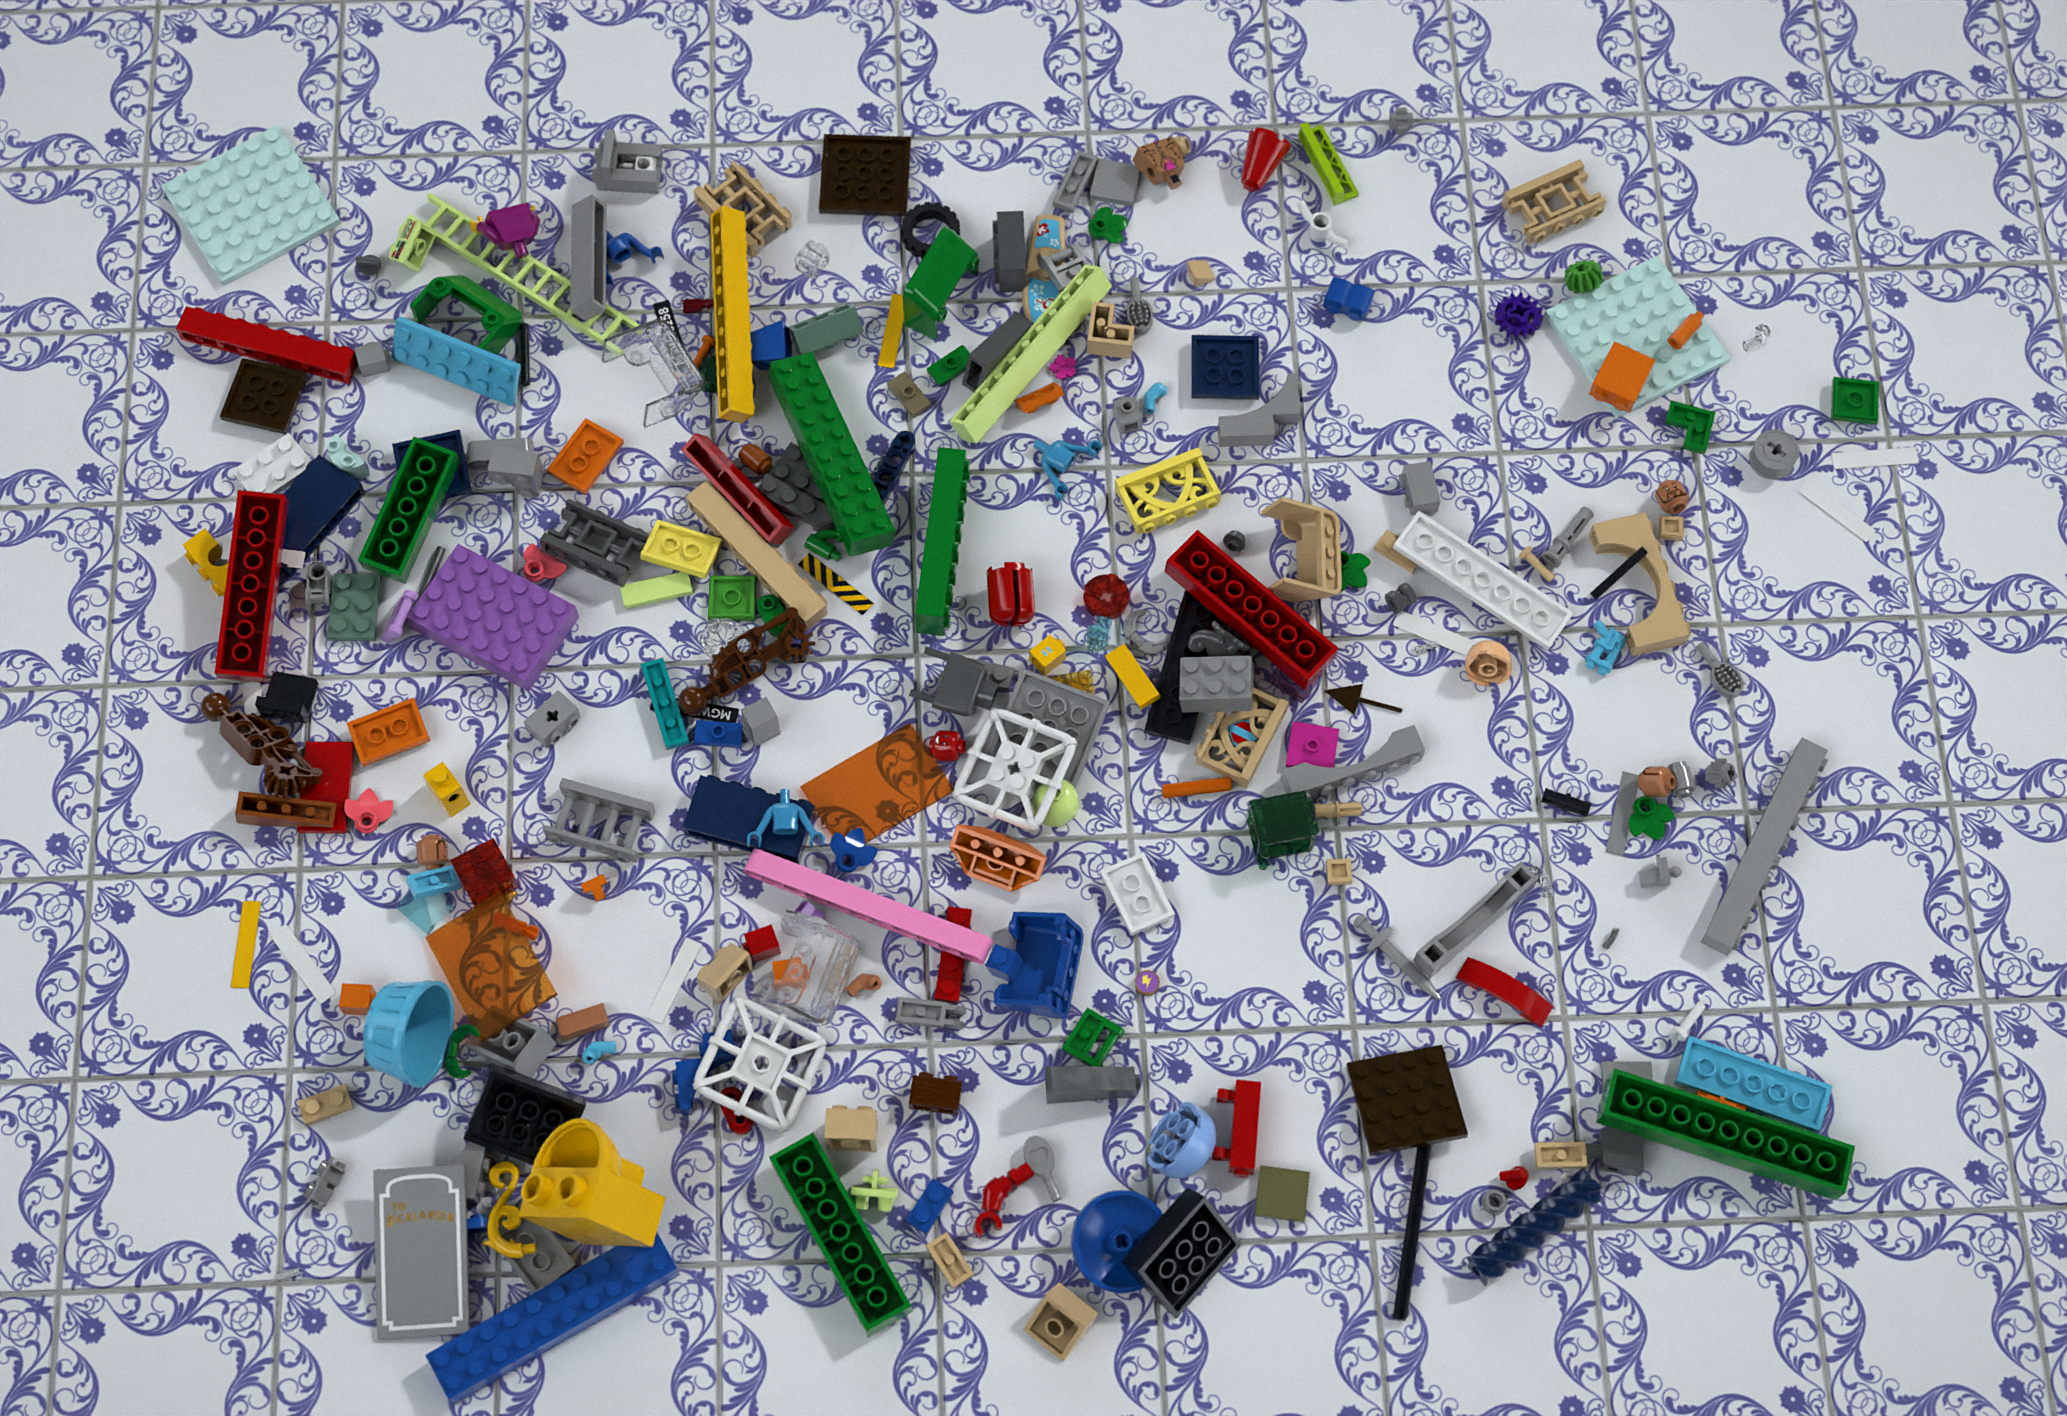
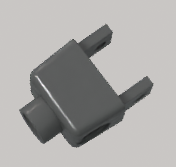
[909,647,999,716]

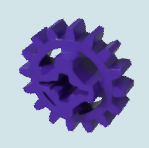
[1494,293,1544,340]

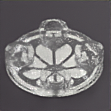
[700,618,747,659]

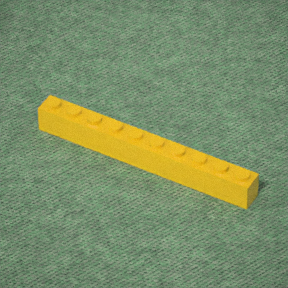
[710,206,755,424]

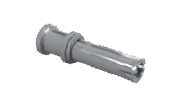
[1542,507,1594,568]

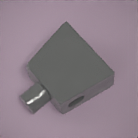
[1585,1128,1644,1176]

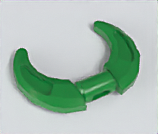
[445,1024,480,1079]

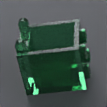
[1246,790,1319,870]

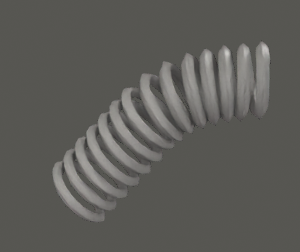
[1602,928,1619,949]

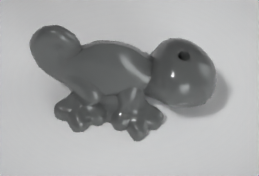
[1188,620,1257,670]

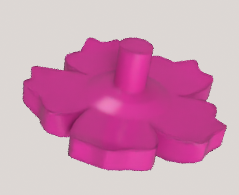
[1049,354,1076,380]

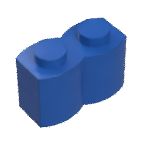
[1323,277,1375,321]

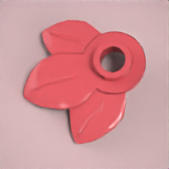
[523,543,567,582]
[344,788,393,834]

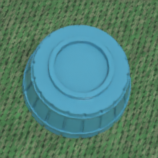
[363,980,454,1088]

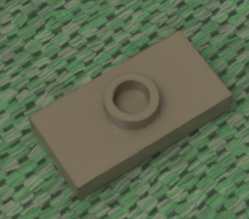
[887,371,931,418]

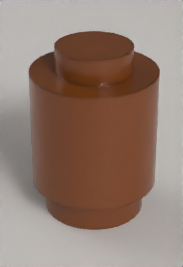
[738,443,772,475]

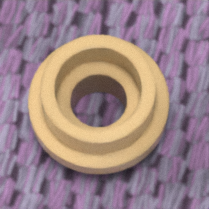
[1175,136,1191,158]

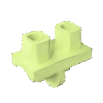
[851,1169,898,1212]

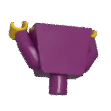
[469,202,540,259]

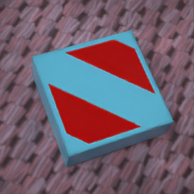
[1227,719,1256,748]

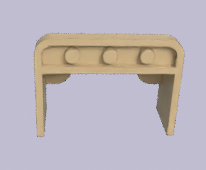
[1261,497,1342,602]

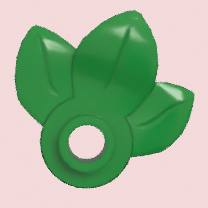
[1088,207,1129,244]
[1341,551,1371,591]
[1628,796,1675,840]

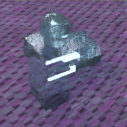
[1086,615,1112,654]

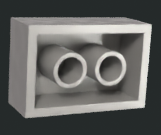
[1179,656,1254,713]

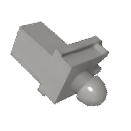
[1639,854,1682,888]

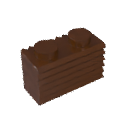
[909,1072,962,1115]

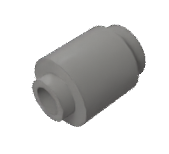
[1667,761,1696,798]

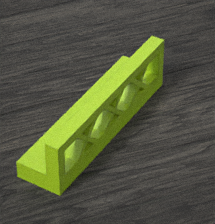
[1298,122,1359,205]

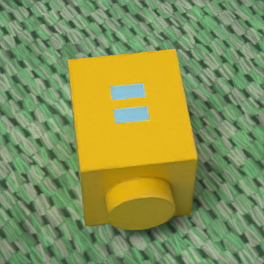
[1029,634,1066,676]

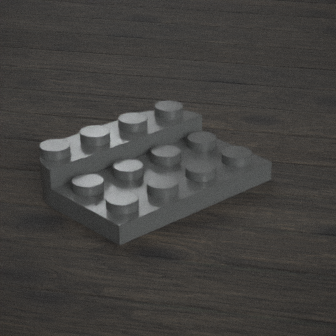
[762,442,836,532]

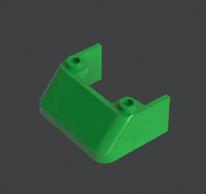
[903,227,980,340]
[410,275,523,355]

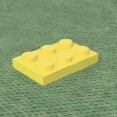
[640,520,722,579]

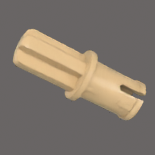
[1314,801,1362,820]

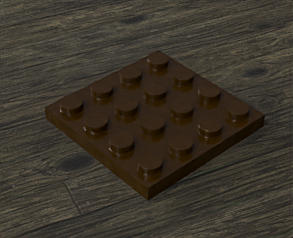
[819,134,911,216]
[1346,1045,1468,1156]

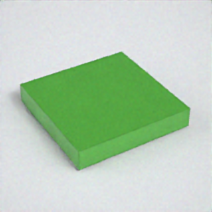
[708,576,757,621]

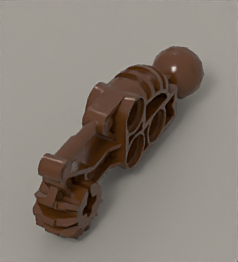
[678,607,815,716]
[200,692,322,799]

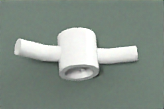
[1297,200,1349,249]

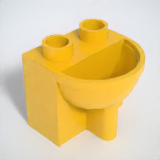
[519,1118,666,1247]

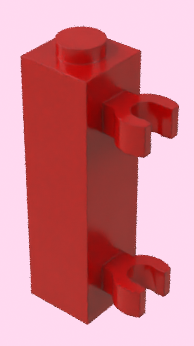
[1212,1079,1261,1178]

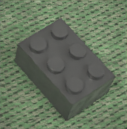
[993,211,1026,293]

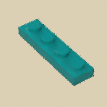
[641,657,689,750]

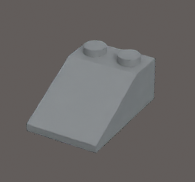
[464,1006,557,1078]

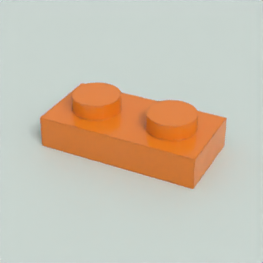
[1014,382,1064,414]

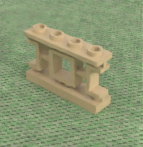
[1501,159,1607,244]
[693,161,792,258]

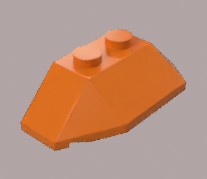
[949,824,1047,892]

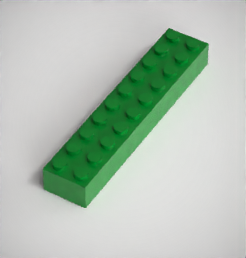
[768,352,895,557]
[1596,1068,1855,1200]

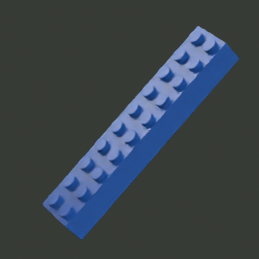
[425,1233,680,1405]

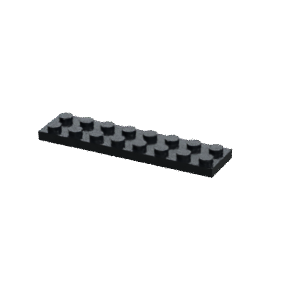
[1144,590,1224,745]

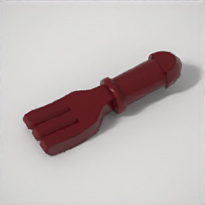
[683,298,714,314]

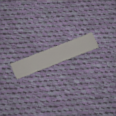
[1606,771,1639,856]

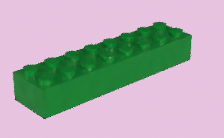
[915,447,970,636]
[769,1133,912,1337]

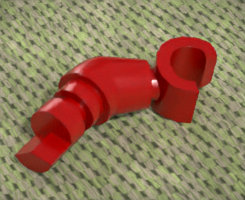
[973,1162,1034,1239]

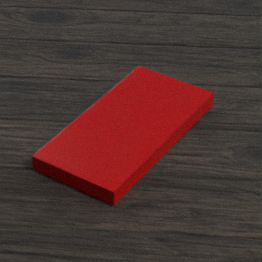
[297,742,355,834]

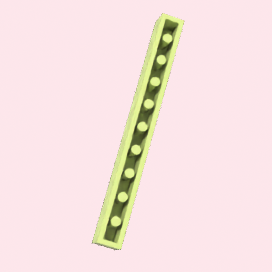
[950,264,1112,444]

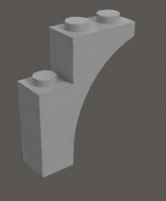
[1217,373,1304,447]

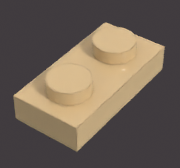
[1374,530,1419,574]
[298,1084,354,1126]
[1534,1142,1587,1169]
[926,1232,974,1289]

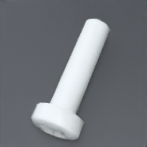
[1671,1002,1706,1042]

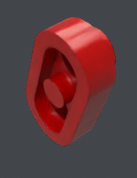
[720,1087,754,1135]

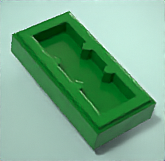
[927,344,970,388]

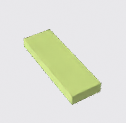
[620,572,693,609]

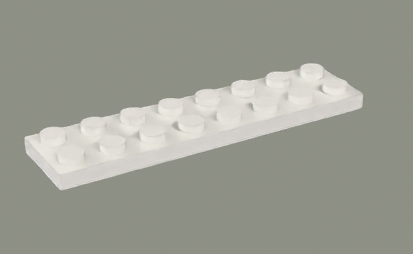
[1393,511,1573,651]

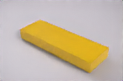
[1105,644,1161,710]

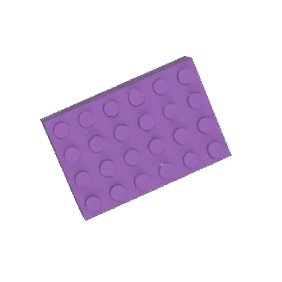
[406,544,579,692]

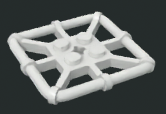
[952,708,1078,831]
[693,996,827,1133]

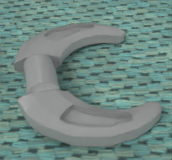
[1123,610,1171,655]

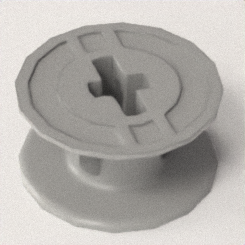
[1749,429,1799,480]

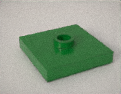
[1831,377,1879,425]

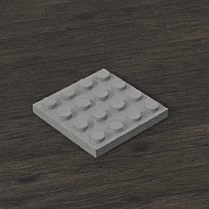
[987,668,1111,790]

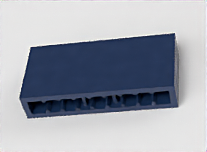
[280,455,365,577]
[683,775,816,864]

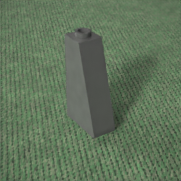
[962,312,1034,392]
[1045,1066,1141,1104]

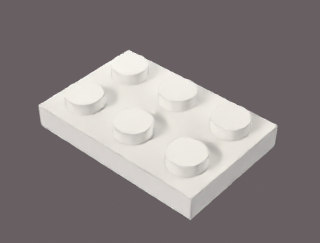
[232,433,311,494]
[1100,852,1175,936]

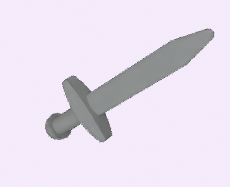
[1354,915,1441,1000]

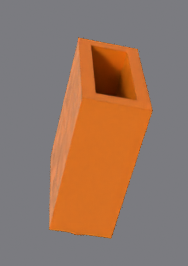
[1589,341,1656,413]

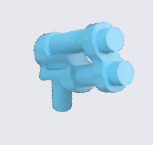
[1585,620,1627,676]

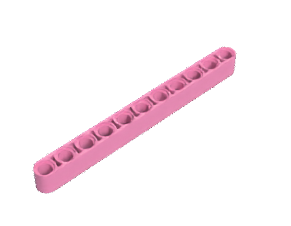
[743,849,994,964]

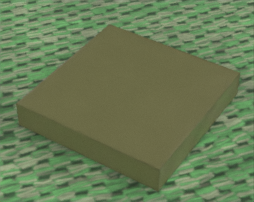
[1254,1165,1310,1223]

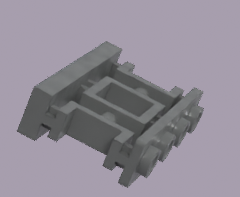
[540,499,649,588]

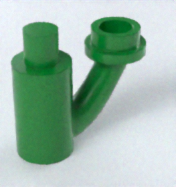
[804,529,842,562]

